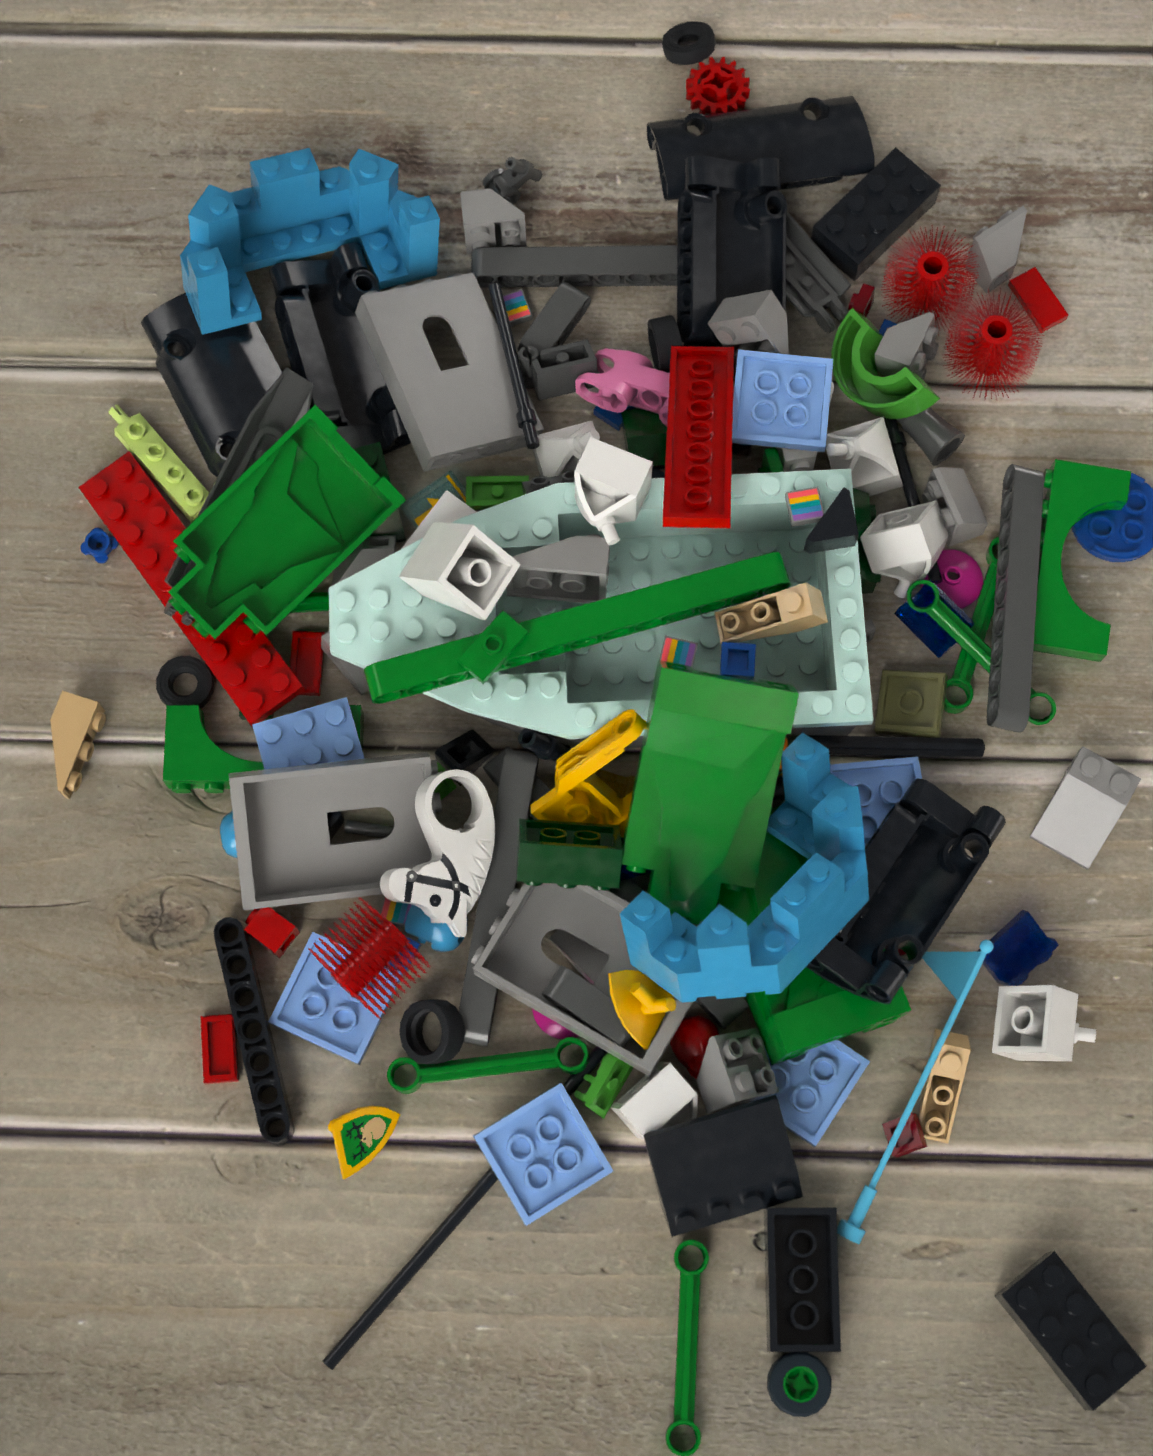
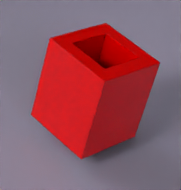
[244,907,300,959]

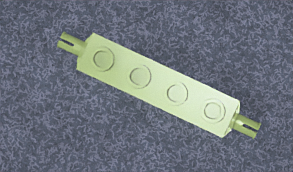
[109,405,209,523]

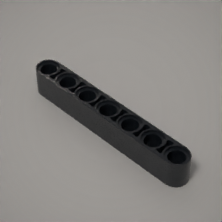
[214,917,294,1145]

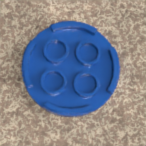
[1071,473,1153,563]

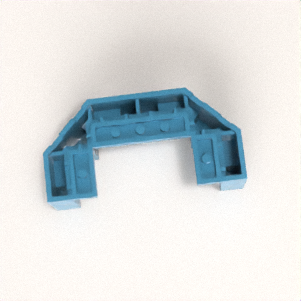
[180,148,440,335]
[620,732,869,1002]

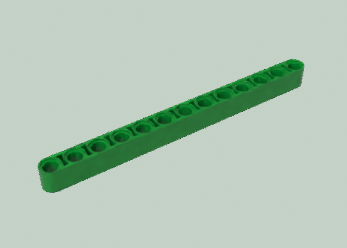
[364,552,791,704]

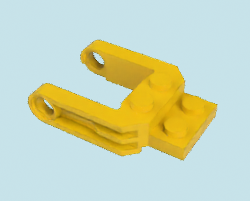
[530,709,647,837]

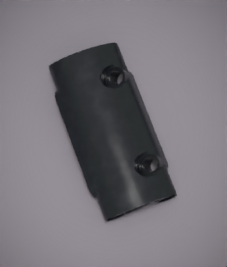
[647,96,875,201]
[677,156,787,380]
[269,243,411,454]
[141,293,282,477]
[806,778,1006,1004]

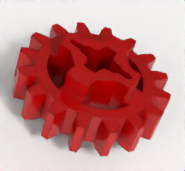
[686,57,750,115]

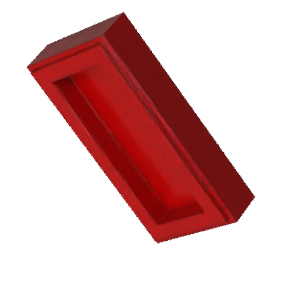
[1008,267,1068,332]
[289,631,325,696]
[200,1014,239,1085]

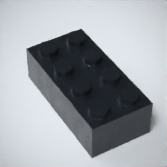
[811,148,941,281]
[764,1208,841,1352]
[994,1251,1147,1411]

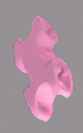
[575,349,734,426]

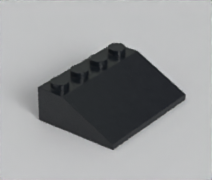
[643,1094,803,1237]

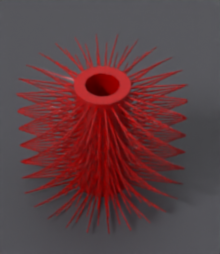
[880,225,979,336]
[942,288,1044,400]
[309,897,431,1020]

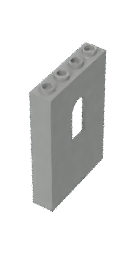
[355,272,544,472]
[228,752,441,910]
[471,883,693,1077]

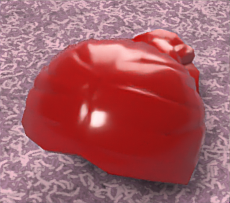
[670,1015,720,1080]

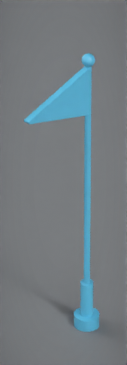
[837,940,993,1244]

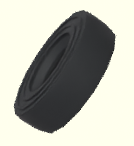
[662,21,716,65]
[156,656,214,708]

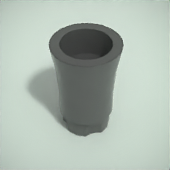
[896,407,965,466]

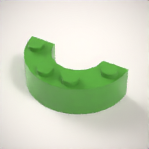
[831,308,940,419]

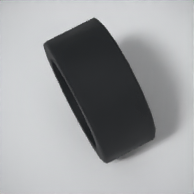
[648,315,682,373]
[400,999,465,1064]

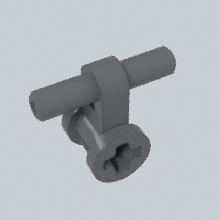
[482,157,542,205]

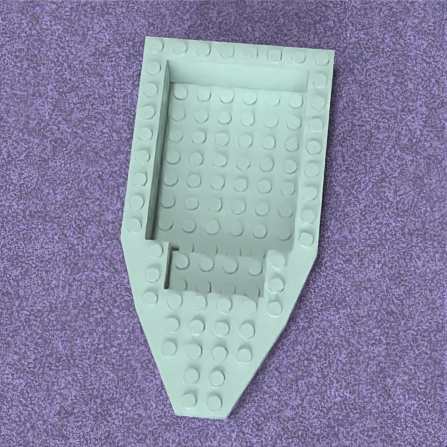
[329,469,873,748]

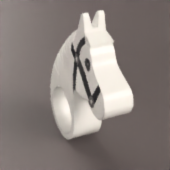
[380,769,495,937]

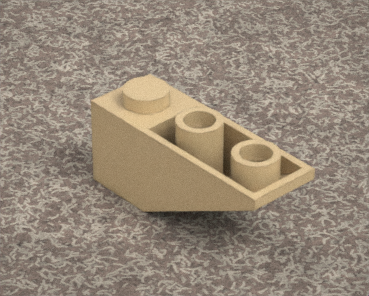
[714,582,828,644]
[50,690,106,799]
[918,1029,971,1143]

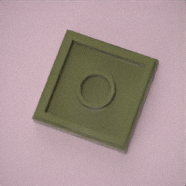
[874,670,948,738]

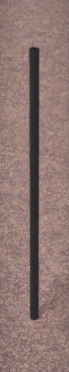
[322,1046,608,1370]

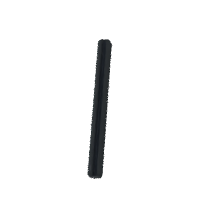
[794,735,985,758]

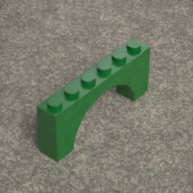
[1033,459,1131,662]
[163,705,364,793]

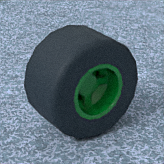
[767,1352,832,1417]

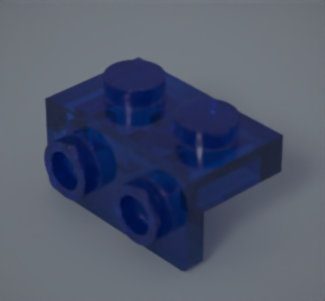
[894,580,974,658]
[976,910,1059,986]

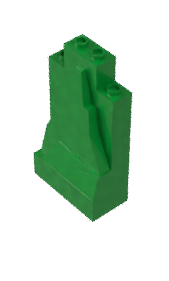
[168,404,406,639]
[622,660,799,925]
[716,805,911,1066]

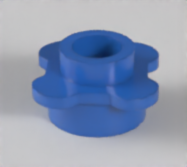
[80,528,119,564]

